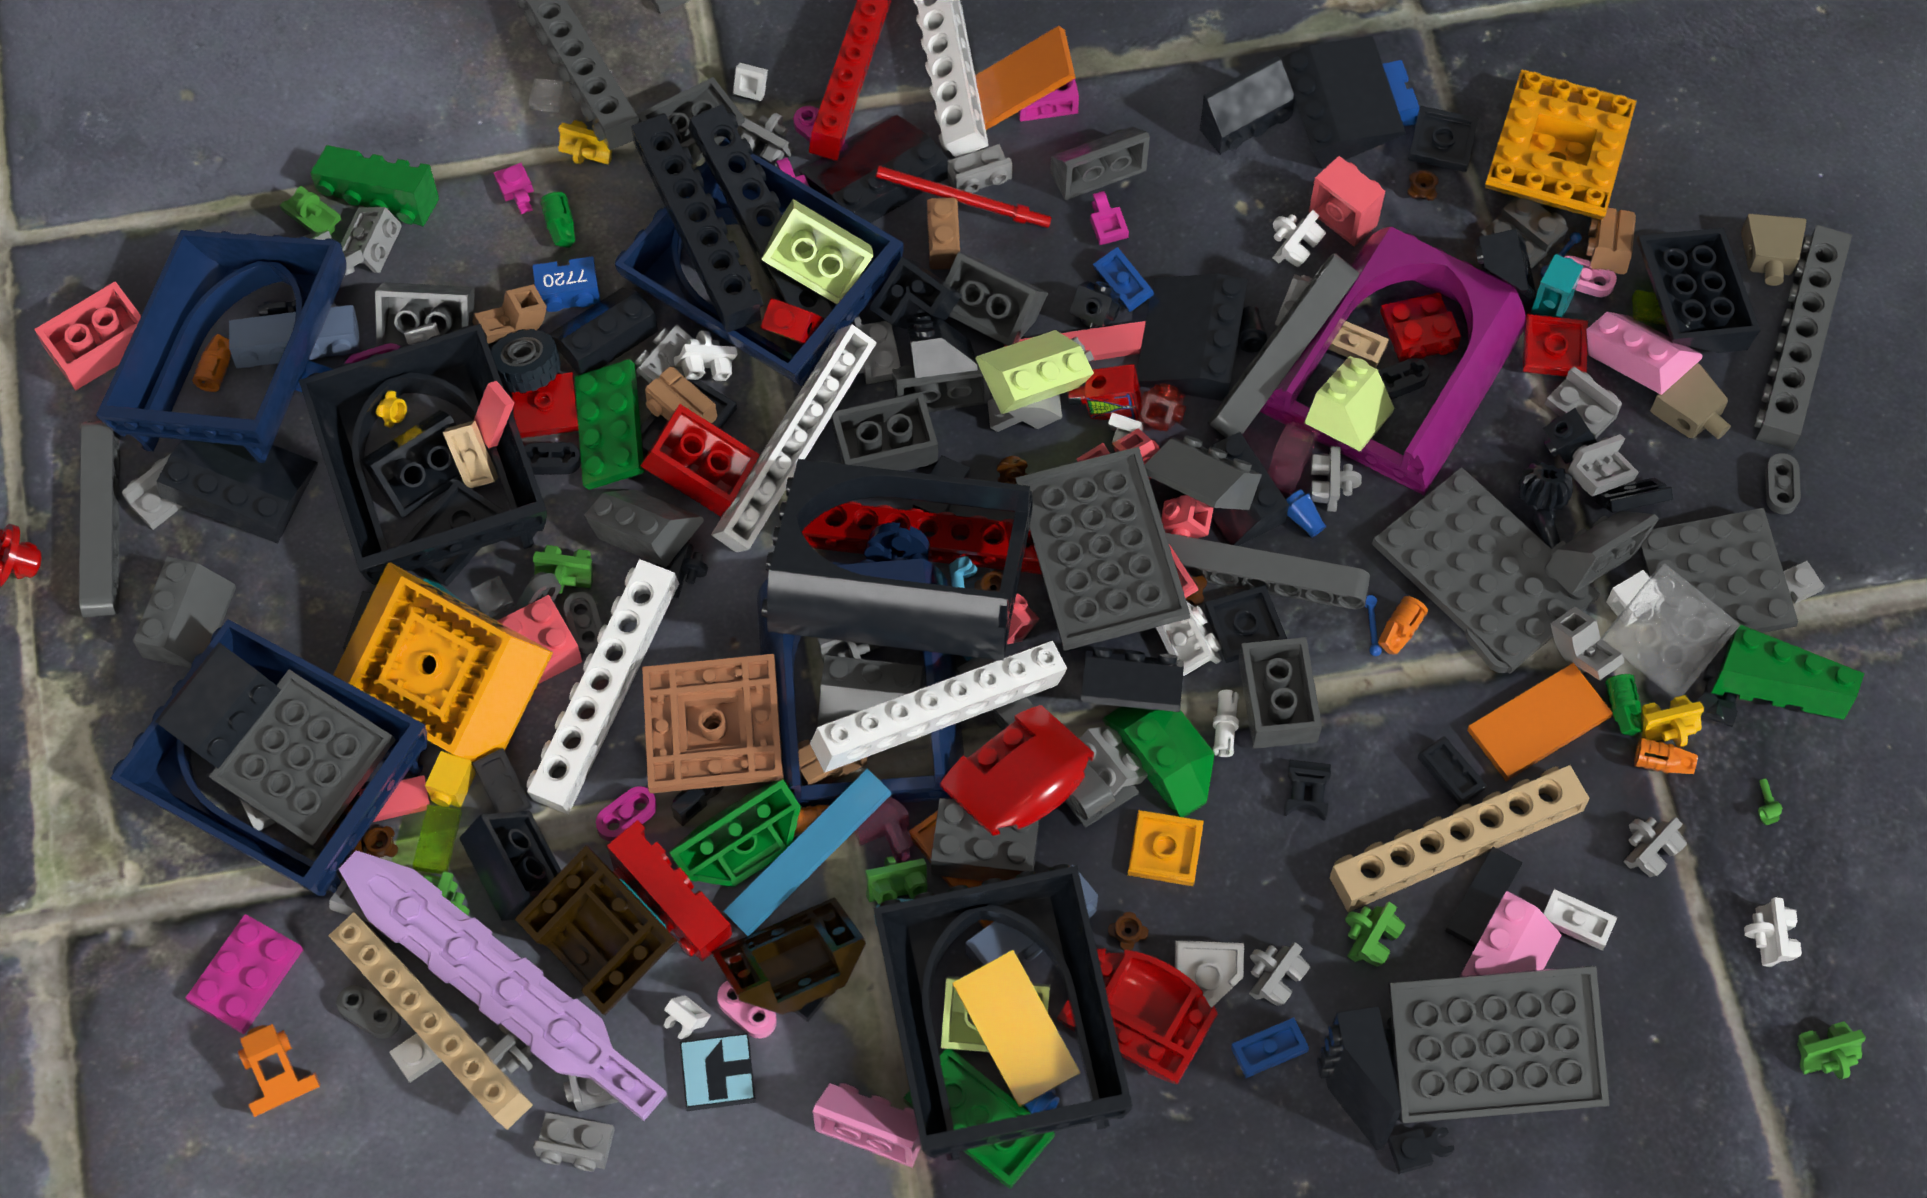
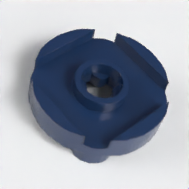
[865,522,930,562]

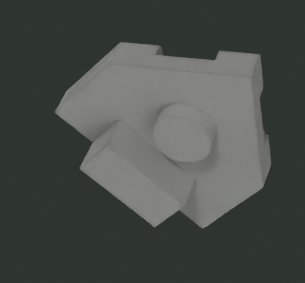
[1174,941,1244,1008]

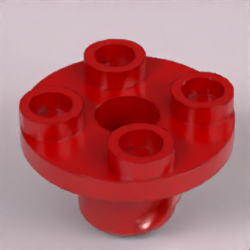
[0,524,42,587]

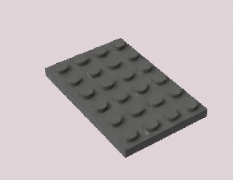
[1015,446,1190,651]
[1372,467,1600,674]
[1388,966,1610,1123]

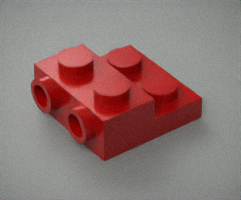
[1380,292,1461,362]

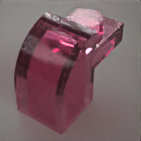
[1267,421,1320,494]
[854,797,913,864]

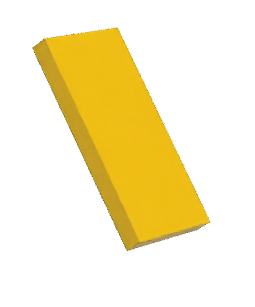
[952,950,1080,1107]

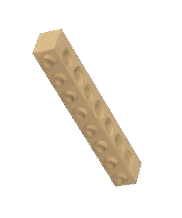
[1330,765,1590,912]
[328,912,533,1130]

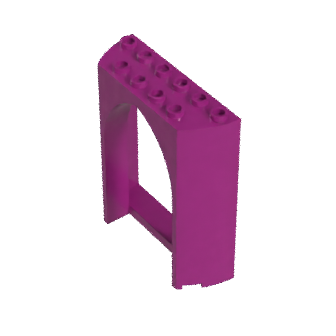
[1259,226,1526,496]

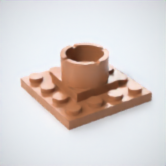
[642,654,784,793]

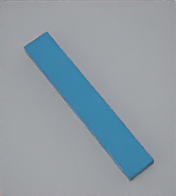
[724,769,892,936]

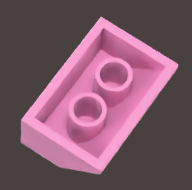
[1586,312,1702,395]
[1460,891,1562,976]
[813,1083,921,1168]

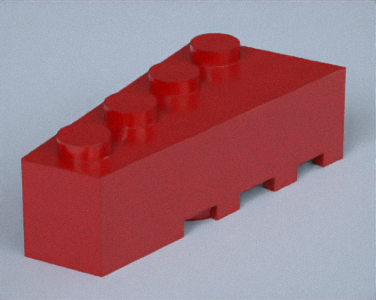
[607,820,733,962]

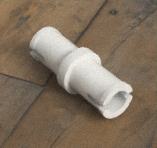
[1213,690,1239,757]

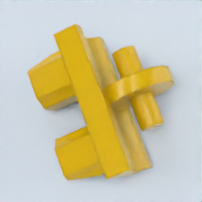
[558,120,612,165]
[1641,695,1704,747]

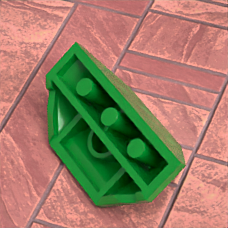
[1102,706,1215,818]
[669,778,801,887]

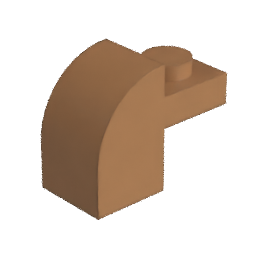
[472,284,547,344]

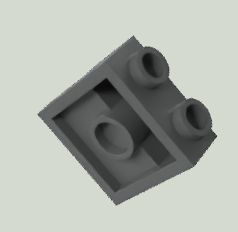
[1479,197,1568,269]

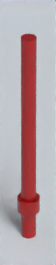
[875,165,1051,228]

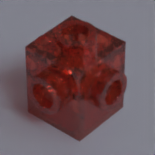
[1138,383,1186,431]

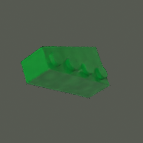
[310,145,439,227]
[1711,624,1865,720]

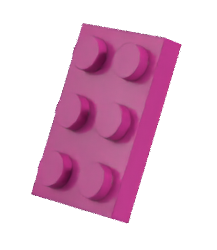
[185,914,303,1035]

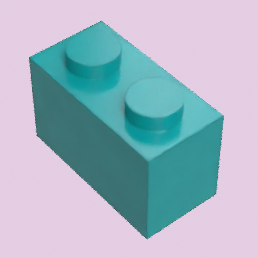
[1530,254,1584,318]

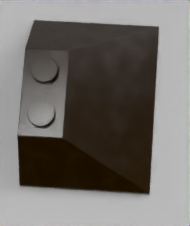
[515,845,677,1015]
[712,897,866,1015]

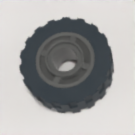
[491,329,561,393]

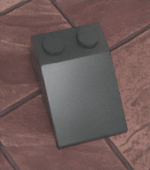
[637,77,745,174]

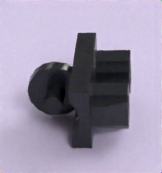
[656,538,708,598]

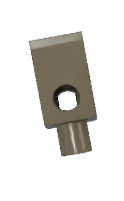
[1741,214,1806,286]
[1650,363,1731,439]

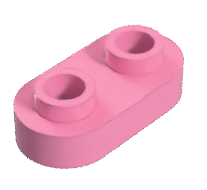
[1566,256,1617,297]
[717,981,777,1038]

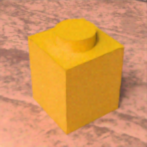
[425,751,476,808]

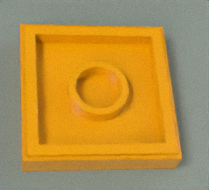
[1127,810,1204,886]

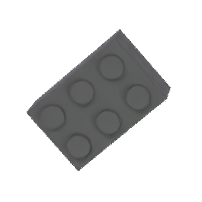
[831,392,938,471]
[1238,637,1322,749]
[931,798,1039,881]

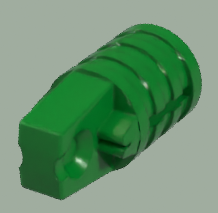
[540,192,575,248]
[1605,674,1643,736]

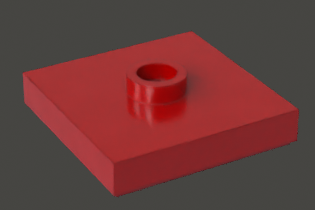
[1523,314,1588,377]
[512,372,579,438]

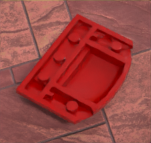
[940,705,1094,836]
[1057,949,1218,1085]

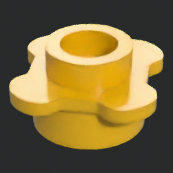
[376,390,407,428]

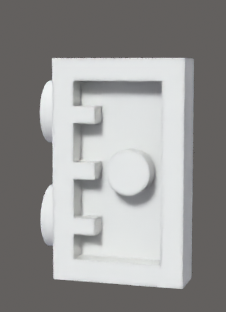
[1156,601,1222,676]

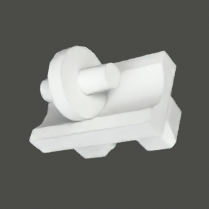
[1272,210,1326,268]
[673,331,738,381]
[1744,897,1802,967]

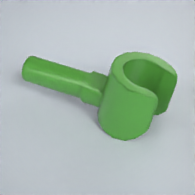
[1758,779,1782,825]

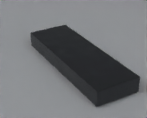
[1445,847,1523,948]

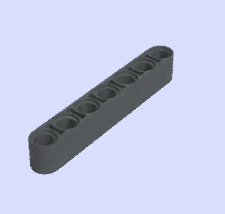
[1208,253,1359,438]
[79,420,120,618]
[1166,533,1370,609]
[955,657,1115,820]

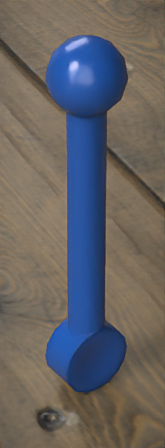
[1540,232,1582,278]
[1365,595,1382,656]

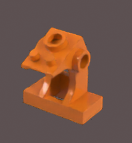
[238,1024,321,1117]

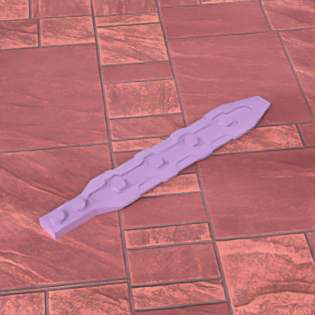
[339,850,667,1121]

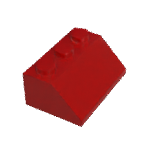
[640,404,760,517]

